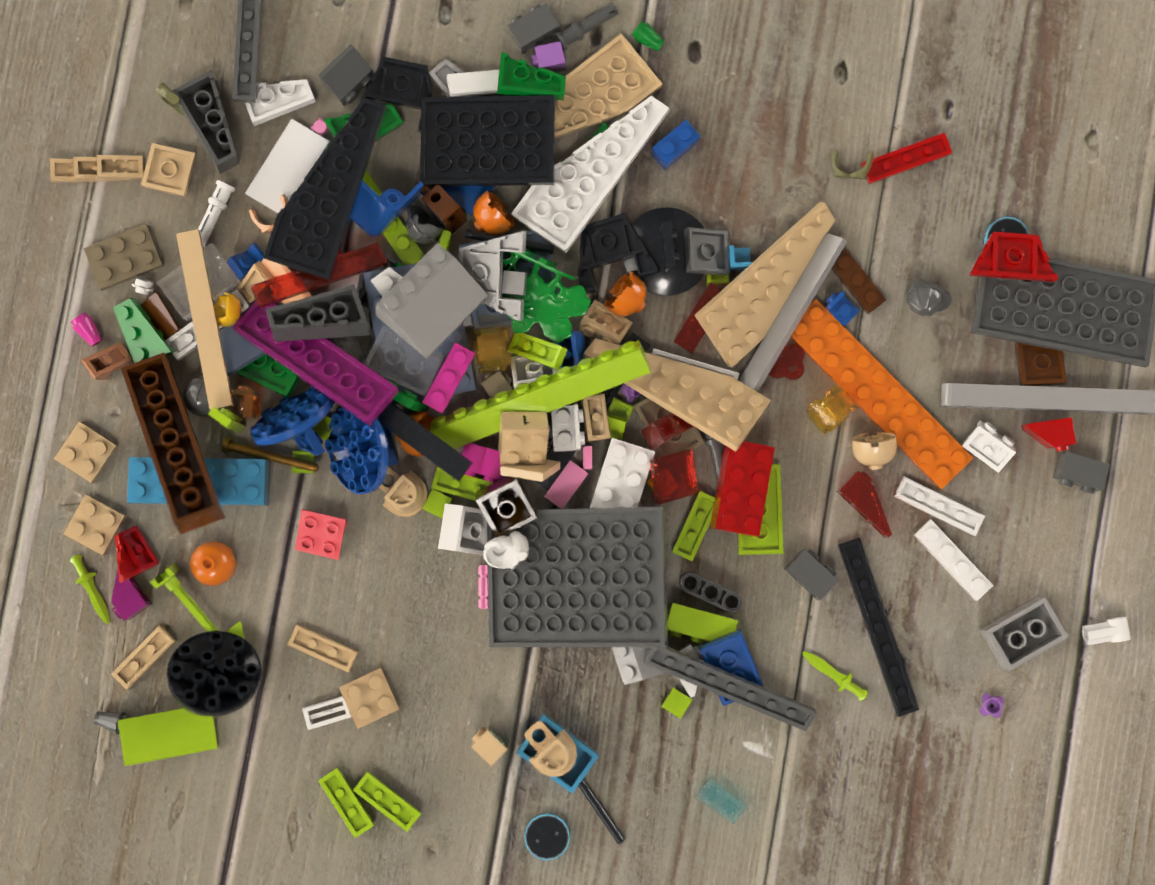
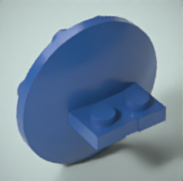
[250,387,335,456]
[325,407,398,494]

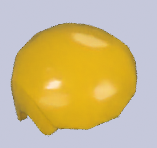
[215,292,242,327]

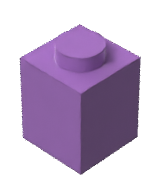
[532,41,565,72]

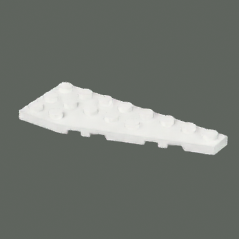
[511,96,670,253]

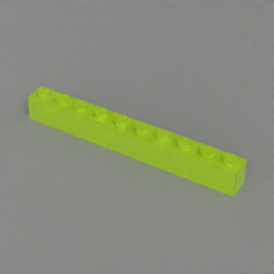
[430,340,651,449]

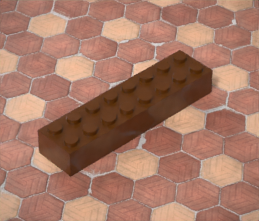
[121,353,225,534]

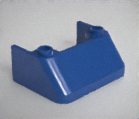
[350,181,424,237]

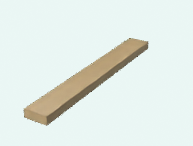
[176,229,234,410]

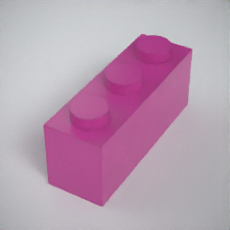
[422,342,476,413]

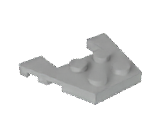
[459,231,526,321]

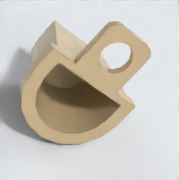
[379,467,428,517]
[524,721,577,777]

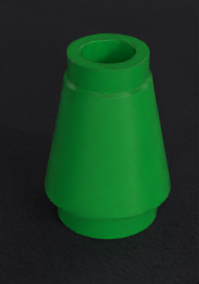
[631,21,665,52]

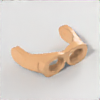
[249,194,288,234]

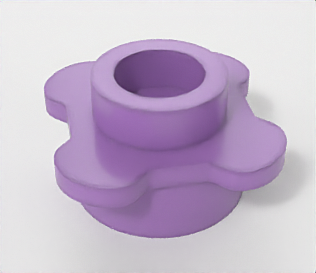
[622,384,640,402]
[979,693,1004,718]

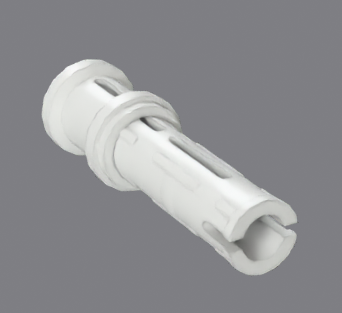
[198,180,236,248]

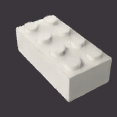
[590,438,655,508]

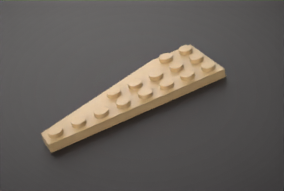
[555,34,663,139]
[695,202,835,367]
[583,338,771,451]

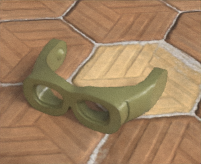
[155,82,184,115]
[832,150,874,179]

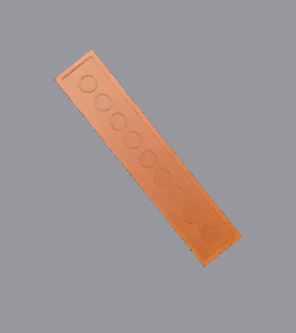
[790,299,973,490]

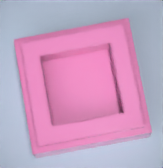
[583,446,592,470]

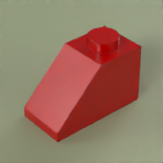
[1021,417,1076,452]

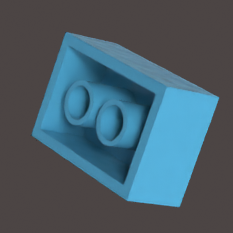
[516,713,599,794]

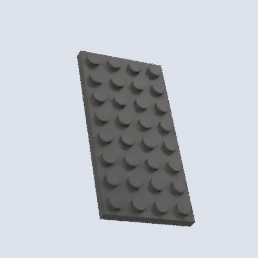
[971,258,1155,368]

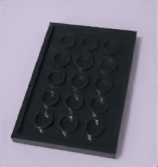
[420,95,555,187]

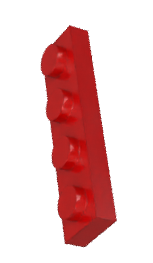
[861,132,953,185]

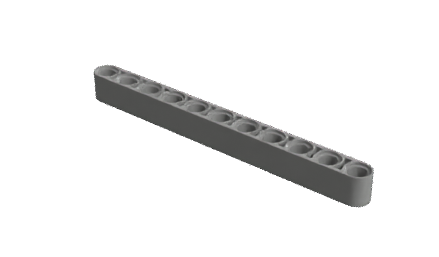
[941,383,1155,415]

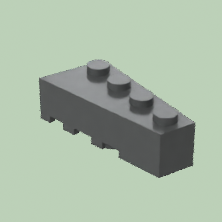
[172,70,239,174]
[265,284,369,342]

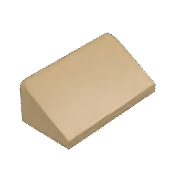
[580,394,611,442]

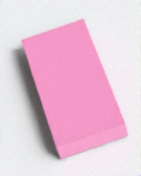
[544,460,588,509]

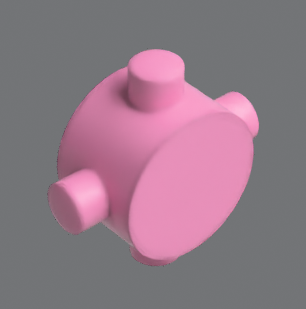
[311,118,330,137]

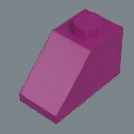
[111,570,152,621]

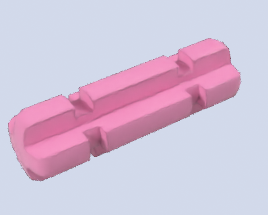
[478,565,489,609]

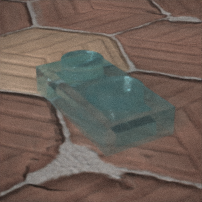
[696,778,747,824]

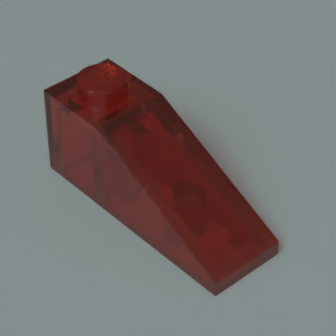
[674,282,723,354]
[640,413,694,450]
[836,471,892,538]

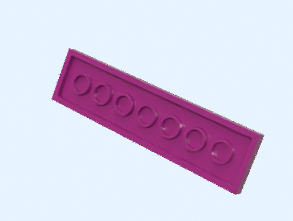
[232,295,399,426]

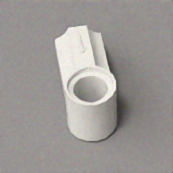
[1082,617,1131,645]

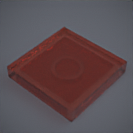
[649,449,698,505]

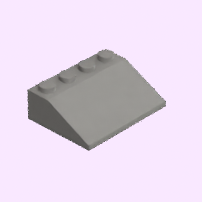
[376,243,488,359]

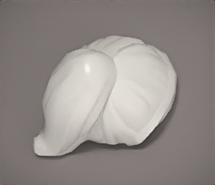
[483,531,529,570]

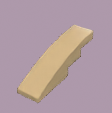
[50,155,143,182]

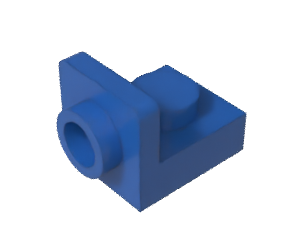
[227,243,264,279]
[826,291,860,326]

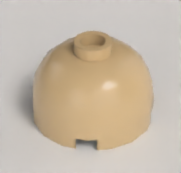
[851,432,897,470]

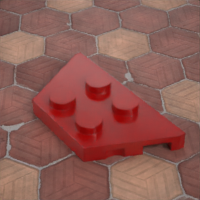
[970,232,1058,282]

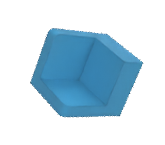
[728,245,753,272]

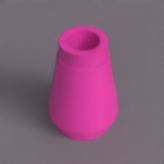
[71,312,102,347]

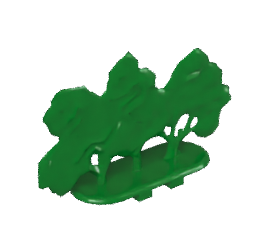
[480,250,591,343]

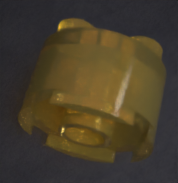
[474,326,511,373]
[806,384,859,436]

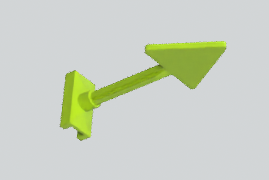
[151,562,245,639]

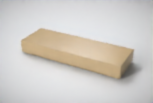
[287,624,359,673]
[111,625,177,690]

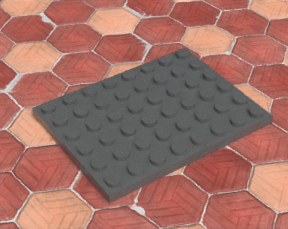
[487,507,668,647]

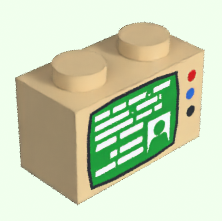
[471,725,509,766]

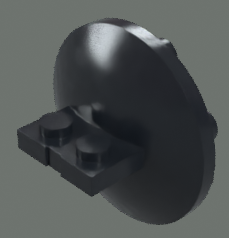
[623,207,705,296]
[167,630,262,717]

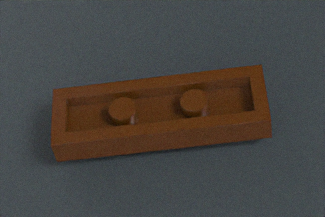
[831,248,886,315]

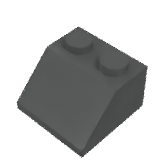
[319,44,374,107]

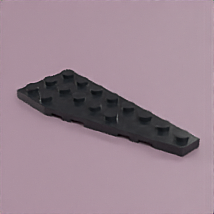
[263,98,386,280]

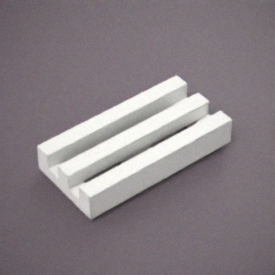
[302,696,352,730]

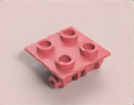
[295,509,348,560]

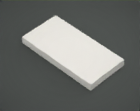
[245,119,330,213]

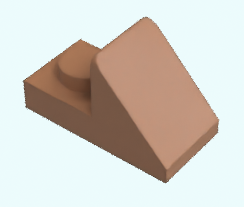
[82,342,133,380]

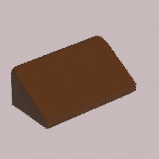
[141,292,181,341]

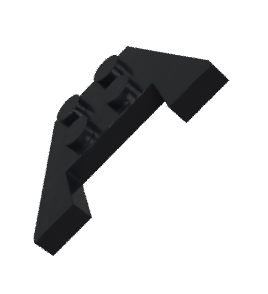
[358,57,432,133]
[577,213,661,294]

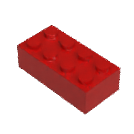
[710,441,775,537]

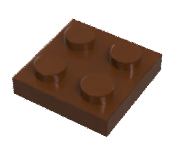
[1015,342,1067,386]

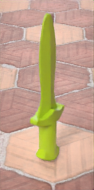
[70,554,110,624]
[802,651,868,701]

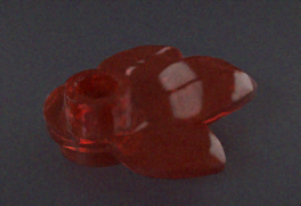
[768,342,805,380]

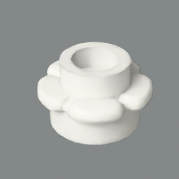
[132,277,154,295]

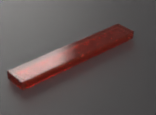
[251,242,387,308]

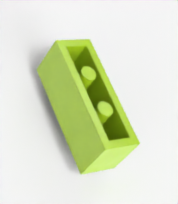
[667,602,738,644]

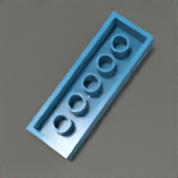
[127,457,270,506]

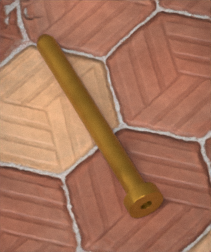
[221,437,319,472]

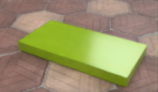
[737,464,784,555]
[118,708,218,766]

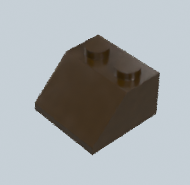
[476,476,537,537]

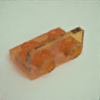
[230,386,261,421]

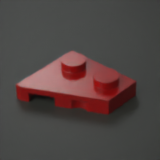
[115,525,159,583]

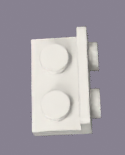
[551,404,585,452]
[962,420,1016,473]

